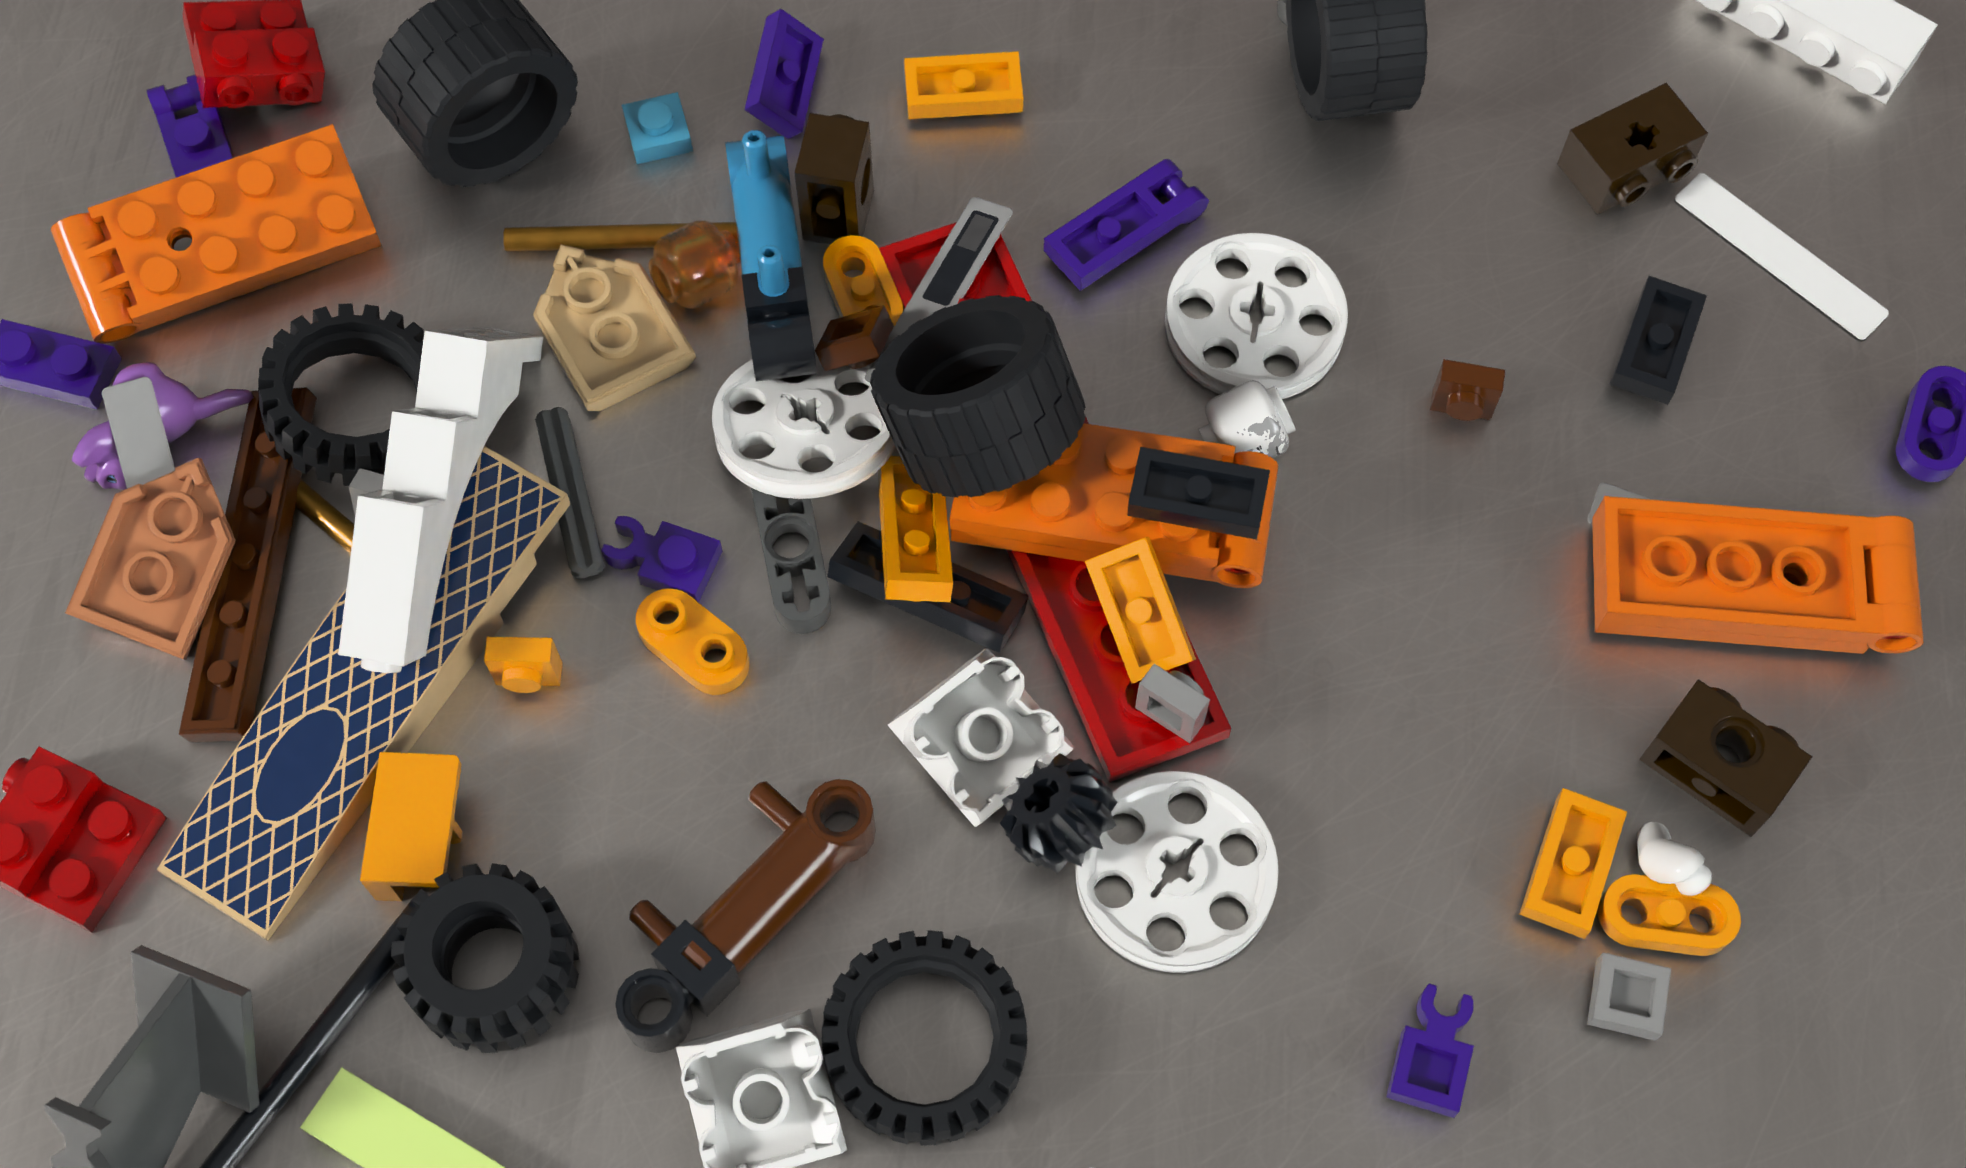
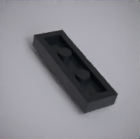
[827,521,1029,653]

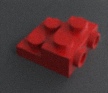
[183,0,325,108]
[0,746,167,933]

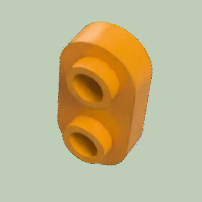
[823,235,903,330]
[636,588,749,695]
[1598,874,1741,956]

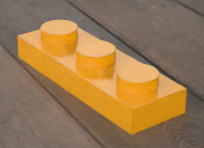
[878,456,953,602]

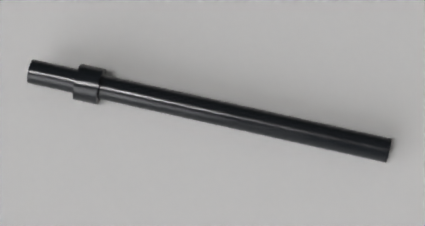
[199,901,418,1168]

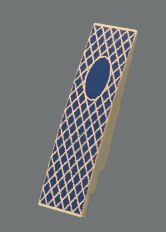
[157,446,570,941]

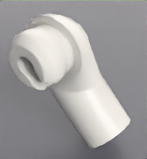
[1636,822,1712,896]

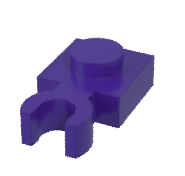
[601,516,723,602]
[1386,984,1474,1118]

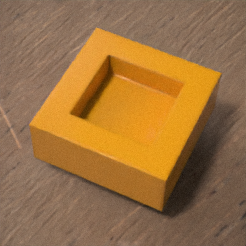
[484,637,563,693]

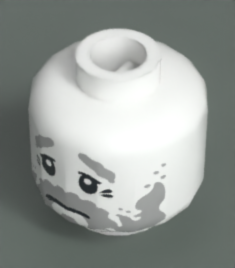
[1199,380,1296,458]

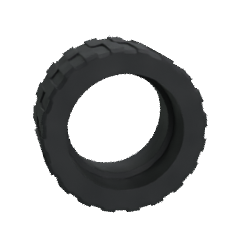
[372,0,578,187]
[1286,0,1428,121]
[870,295,1086,497]

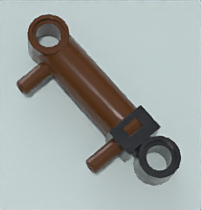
[615,779,876,1053]

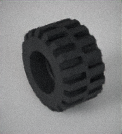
[391,863,579,1053]

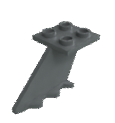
[45,945,259,1168]

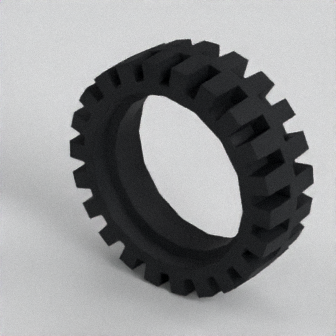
[258,303,424,486]
[822,930,1028,1146]

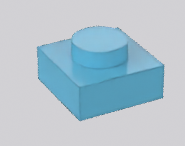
[622,92,693,165]

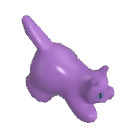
[72,362,254,490]

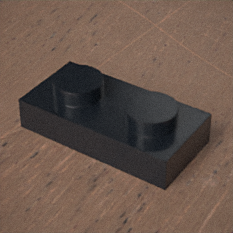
[1609,276,1707,405]
[1127,447,1270,540]

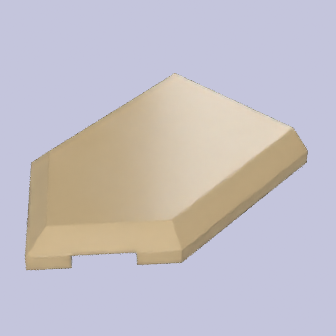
[533,245,696,411]

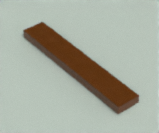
[179,387,317,742]

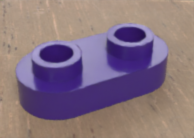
[1896,366,1966,482]

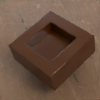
[815,305,894,371]
[1430,359,1505,421]

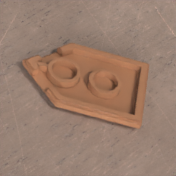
[65,458,236,660]

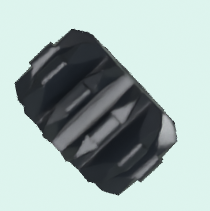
[1000,753,1118,873]

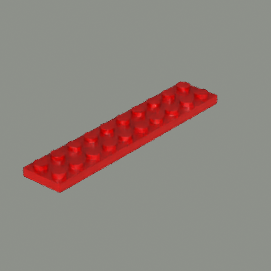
[879,222,1232,783]

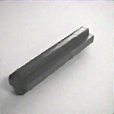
[535,407,605,579]

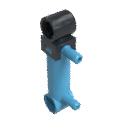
[725,130,817,382]

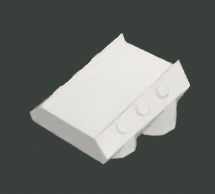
[888,648,1075,827]
[676,1009,847,1168]

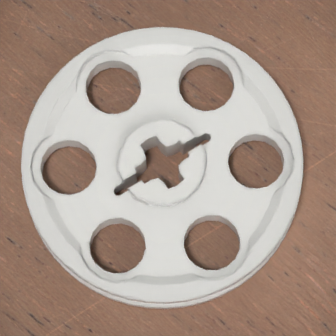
[1165,233,1348,399]
[712,344,895,499]
[1076,771,1278,973]

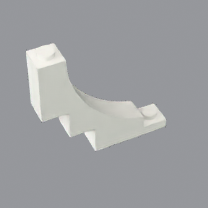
[338,327,544,673]

